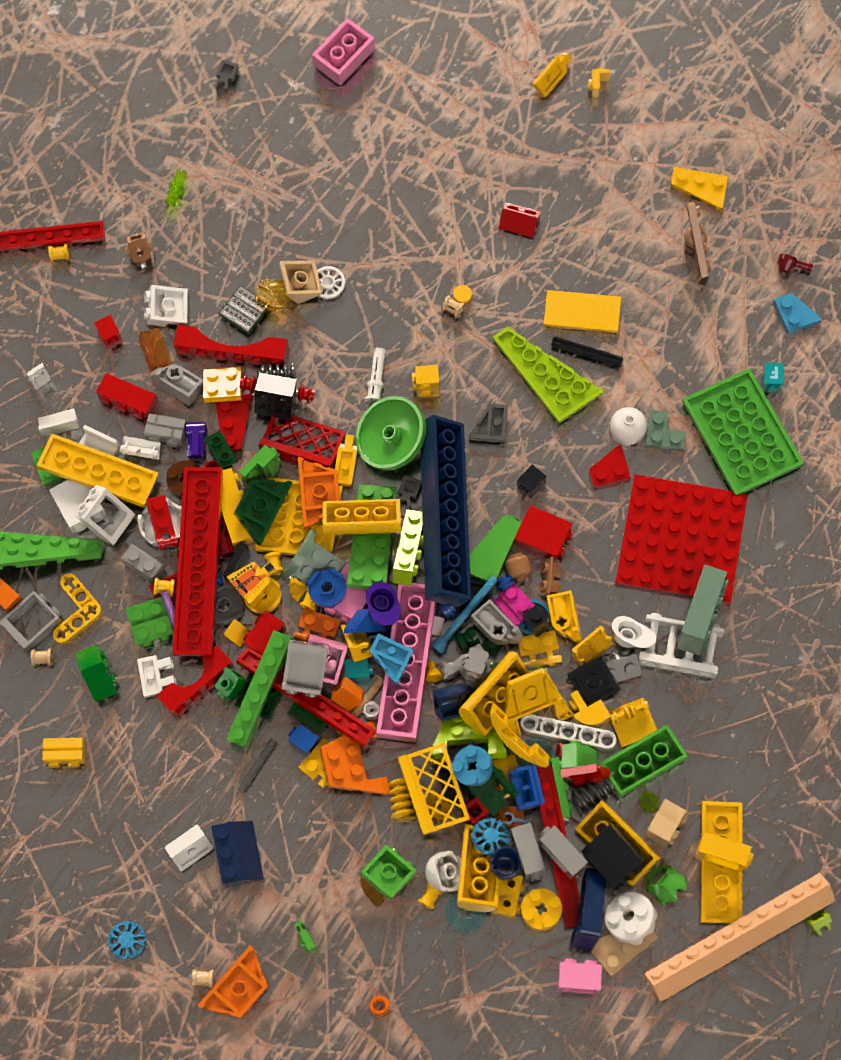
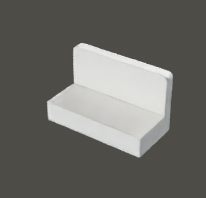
[38,409,79,437]
[79,425,120,457]
[165,825,214,872]

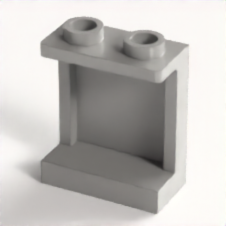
[281,640,329,697]

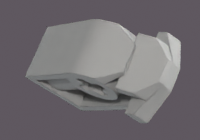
[151,364,203,406]
[471,599,523,645]

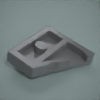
[469,403,508,443]

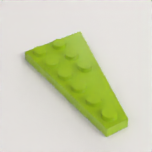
[493,327,605,424]

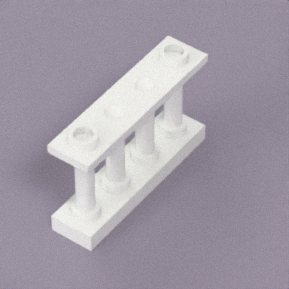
[638,613,725,678]

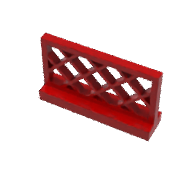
[259,415,346,469]

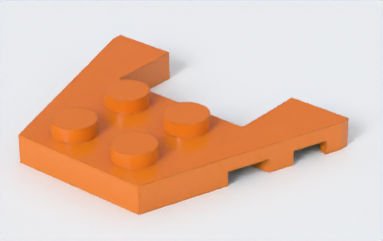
[320,720,390,796]

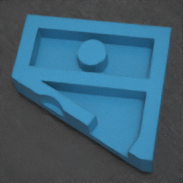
[773,293,822,334]
[370,634,414,685]

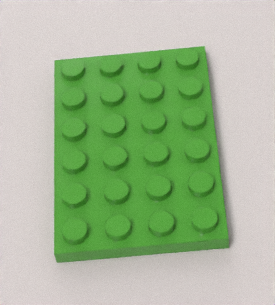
[682,368,804,495]

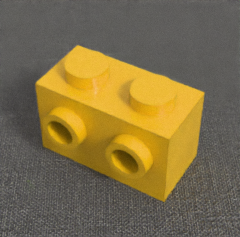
[491,875,526,919]

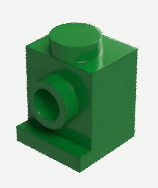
[214,667,248,700]

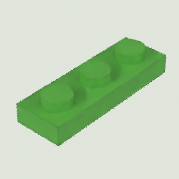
[549,756,573,818]

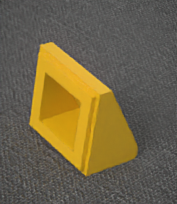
[224,619,249,648]

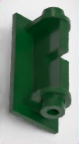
[204,430,238,469]

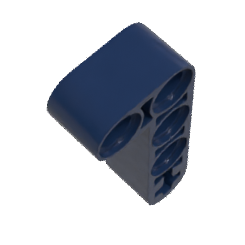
[570,867,606,952]

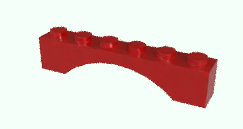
[173,325,289,367]

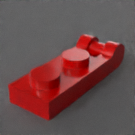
[146,495,178,550]

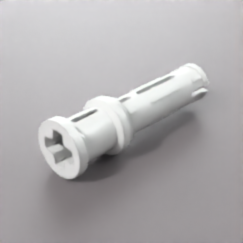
[365,348,386,404]

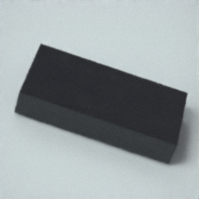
[223,542,249,583]

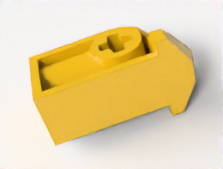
[547,590,582,643]

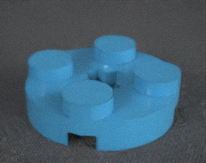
[451,745,493,787]

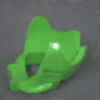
[645,864,687,907]

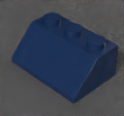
[211,821,264,888]

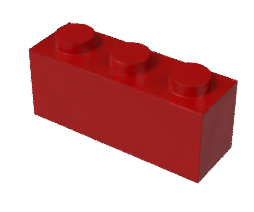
[96,373,158,419]

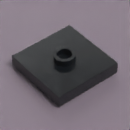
[567,655,621,707]

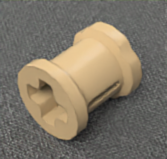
[441,295,465,318]
[31,648,53,666]
[192,969,214,989]

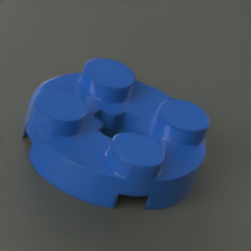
[308,569,347,609]

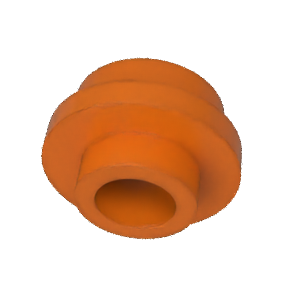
[369,995,390,1017]

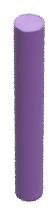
[161,591,175,632]

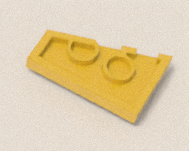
[670,167,728,212]

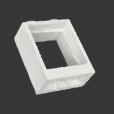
[74,485,136,545]

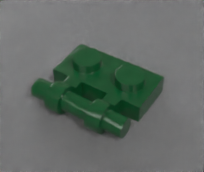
[468,764,519,817]

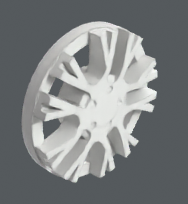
[317,266,345,300]

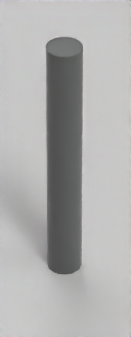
[239,738,277,792]

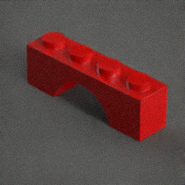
[157,645,234,717]

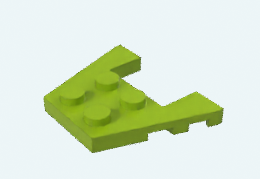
[429,716,507,763]

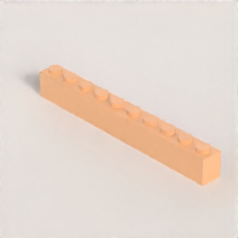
[644,873,836,1002]

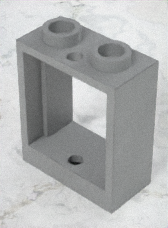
[0,591,62,653]
[511,823,545,883]
[538,825,588,879]

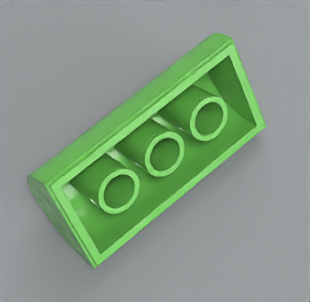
[599,724,689,798]

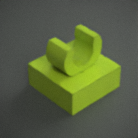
[805,909,833,936]

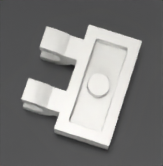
[137,655,177,698]

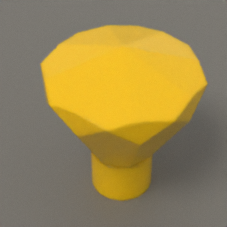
[425,661,444,683]

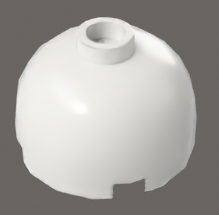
[609,407,647,446]
[425,851,461,892]

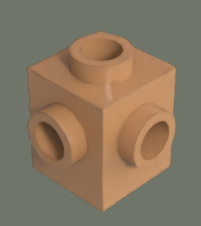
[125,232,153,263]

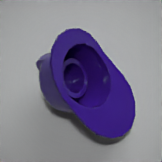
[366,582,401,626]

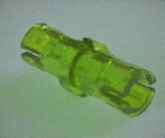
[164,169,187,206]

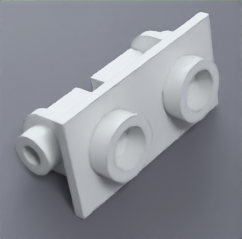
[120,436,161,460]

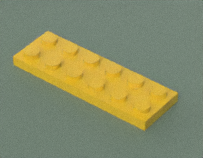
[37,434,159,508]
[701,801,742,924]

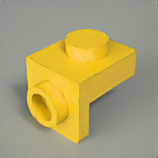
[588,68,610,98]

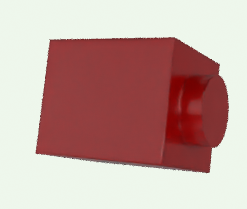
[94,315,122,348]

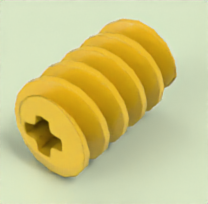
[389,778,417,821]

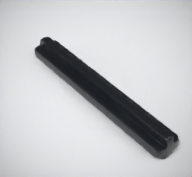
[551,336,623,367]

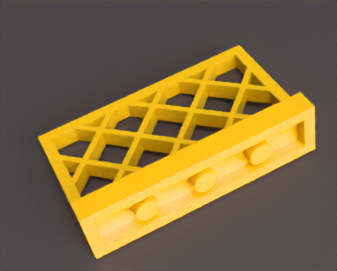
[398,743,470,835]

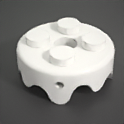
[138,498,182,547]
[604,891,658,945]

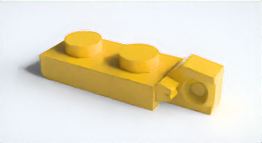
[532,53,572,97]
[335,434,358,488]

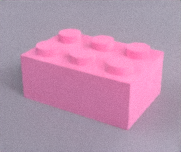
[312,18,375,86]

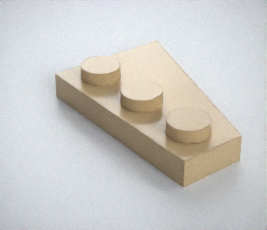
[591,932,658,977]

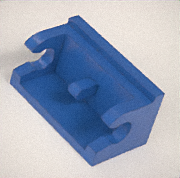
[508,764,545,811]

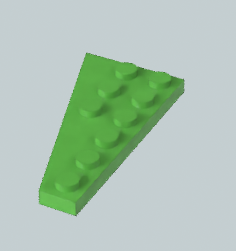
[0,531,105,570]

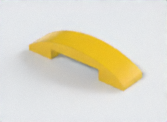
[490,703,550,768]

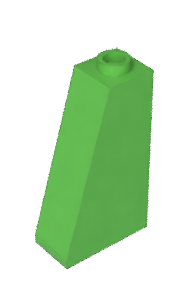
[469,515,521,589]

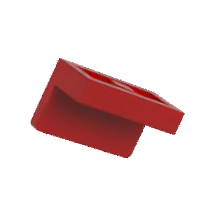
[498,203,541,237]

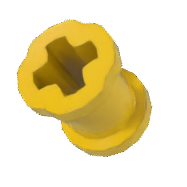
[48,244,70,262]
[264,552,284,576]
[153,578,175,597]
[299,587,316,611]
[418,883,443,910]

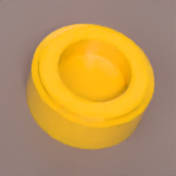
[453,285,472,304]

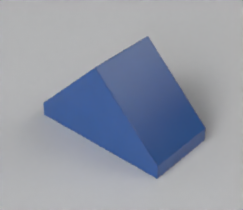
[344,609,386,634]

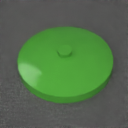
[356,396,426,471]

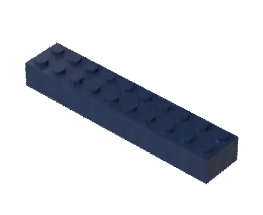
[421,415,471,607]

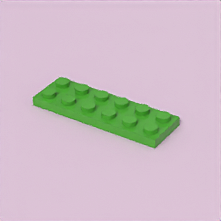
[347,484,397,590]

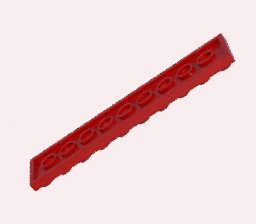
[172,467,223,656]

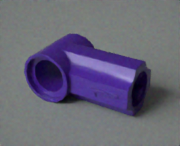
[186,422,207,460]

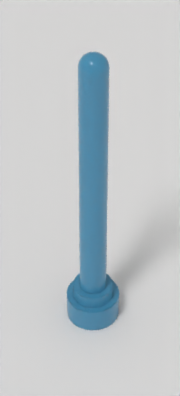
[430,576,497,654]

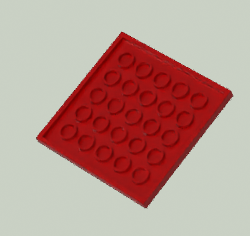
[615,474,748,605]

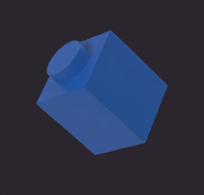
[288,724,320,756]

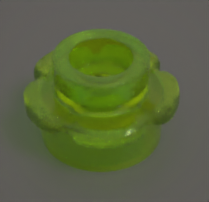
[640,791,659,811]

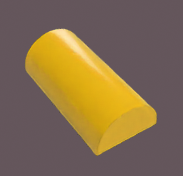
[323,499,401,535]
[459,652,529,736]
[575,800,660,887]
[457,824,504,912]

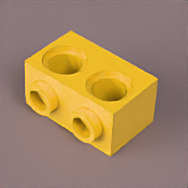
[412,365,440,398]

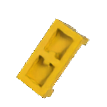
[341,624,372,663]
[571,625,613,666]

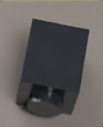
[517,464,547,498]
[522,604,551,638]

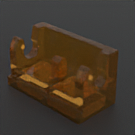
[139,328,171,373]

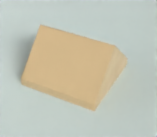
[279,260,322,304]

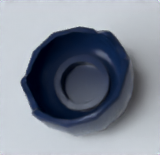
[490,847,521,880]

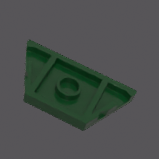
[234,479,293,546]

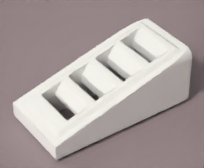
[27,363,51,390]

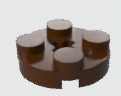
[166,460,200,497]

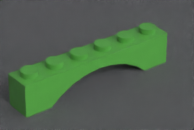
[227,630,294,749]

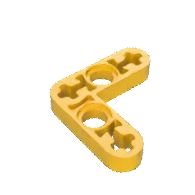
[53,573,102,645]

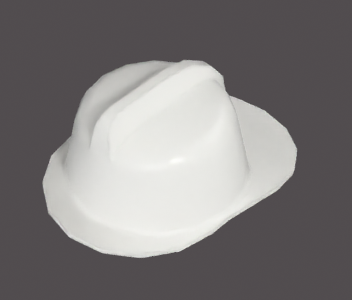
[612,616,656,648]

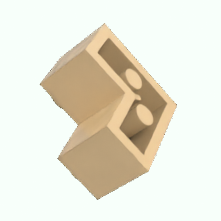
[645,799,687,848]

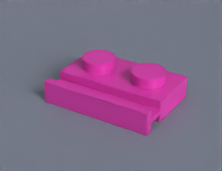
[492,583,535,627]

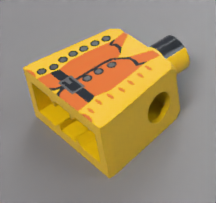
[227,562,276,609]

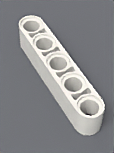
[520,714,616,752]

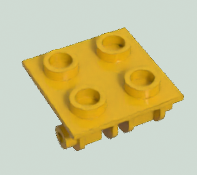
[608,697,657,748]

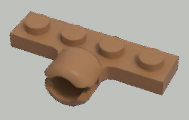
[684,202,711,278]

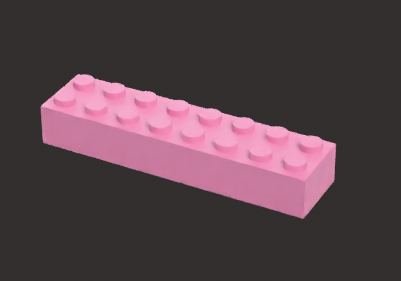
[376,583,436,743]

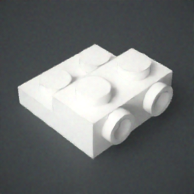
[144,285,187,327]

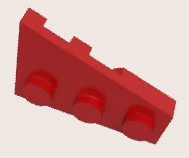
[215,394,253,453]

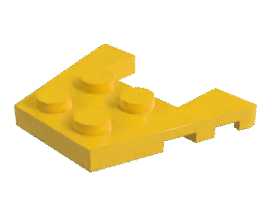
[504,668,574,738]

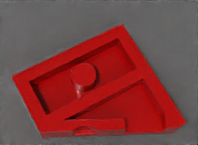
[589,444,631,489]

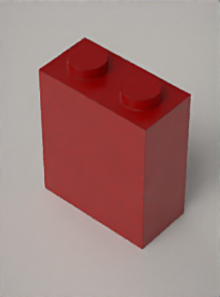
[514,505,574,560]

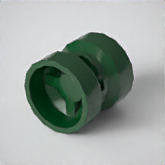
[454,626,480,652]

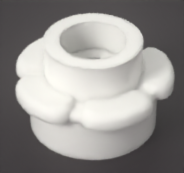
[362,701,380,720]

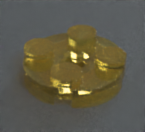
[255,279,292,312]

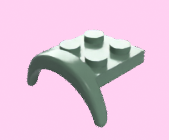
[281,529,346,592]

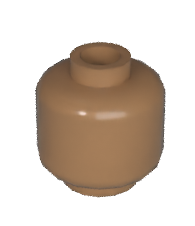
[504,552,532,582]

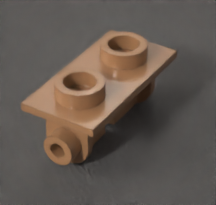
[539,556,562,598]

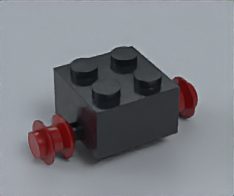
[239,373,315,420]

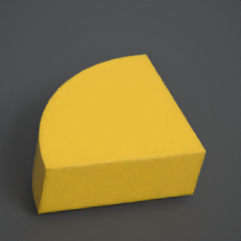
[289,577,308,604]

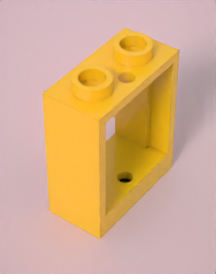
[695,832,754,873]

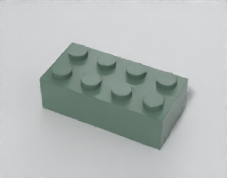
[677,564,729,656]

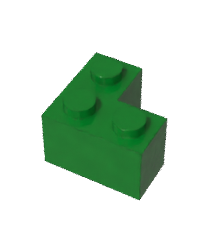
[75,644,118,702]

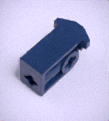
[432,683,475,721]

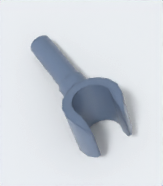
[503,812,530,825]

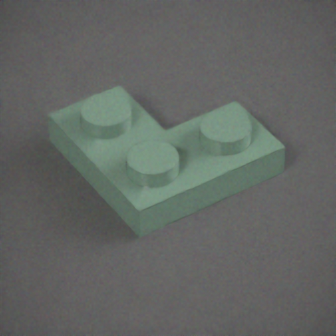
[645,410,686,452]

